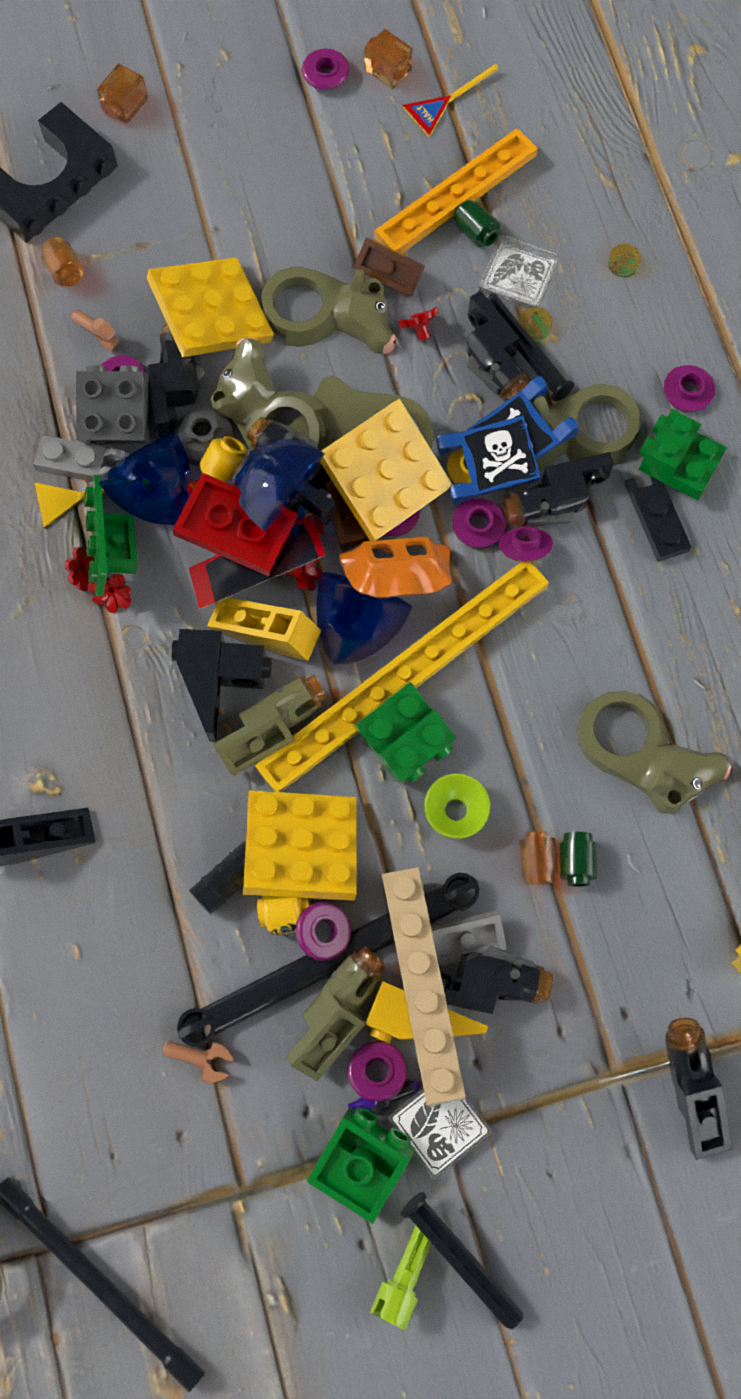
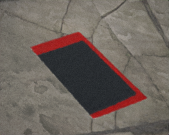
[189,515,325,609]

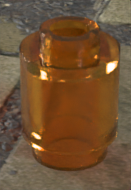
[41,237,84,287]
[519,831,558,885]

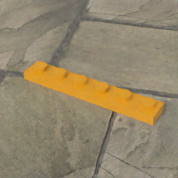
[374,128,538,254]

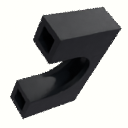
[0,102,118,243]

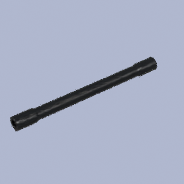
[0,1177,206,1393]

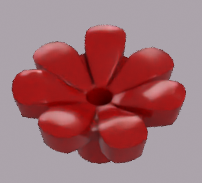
[397,307,439,341]
[65,547,93,591]
[285,559,322,591]
[88,573,131,613]

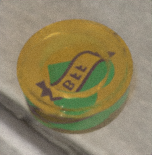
[608,244,641,278]
[519,307,552,341]

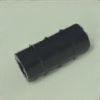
[189,841,246,914]

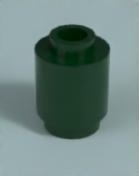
[454,200,500,248]
[560,832,597,887]

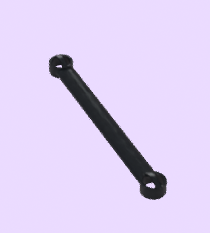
[177,872,480,1047]

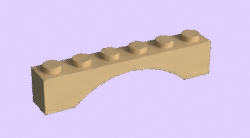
[382,867,466,1107]

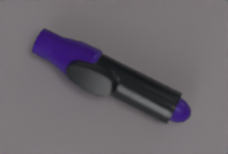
[347,1079,420,1114]

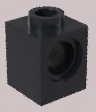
[218,643,272,689]

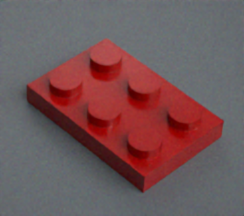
[173,473,298,577]

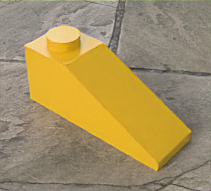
[207,597,322,661]
[365,981,488,1044]

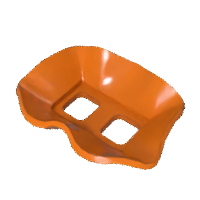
[338,536,452,598]

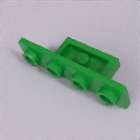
[84,475,138,596]

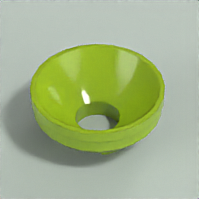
[424,774,490,840]

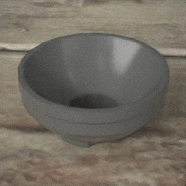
[174,408,234,466]

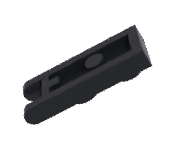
[625,476,691,562]

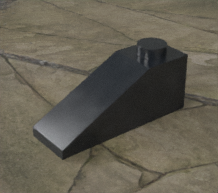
[171,629,225,742]
[0,808,96,866]

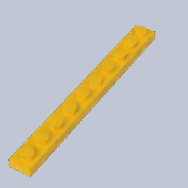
[255,562,549,792]

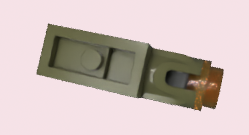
[214,675,328,776]
[286,947,386,1081]

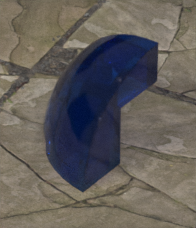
[99,432,191,525]
[232,439,325,531]
[316,571,412,665]

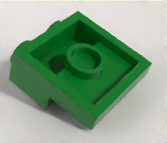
[638,409,727,500]
[353,682,456,783]
[306,1107,415,1224]

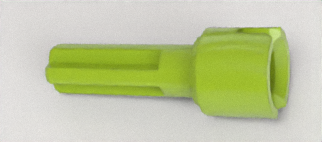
[369,1225,432,1331]

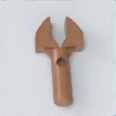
[71,310,121,351]
[163,1041,235,1083]

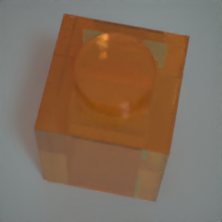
[364,29,413,89]
[97,63,148,124]

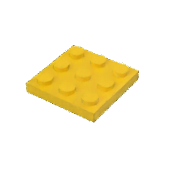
[146,257,274,357]
[315,398,452,541]
[243,790,357,901]

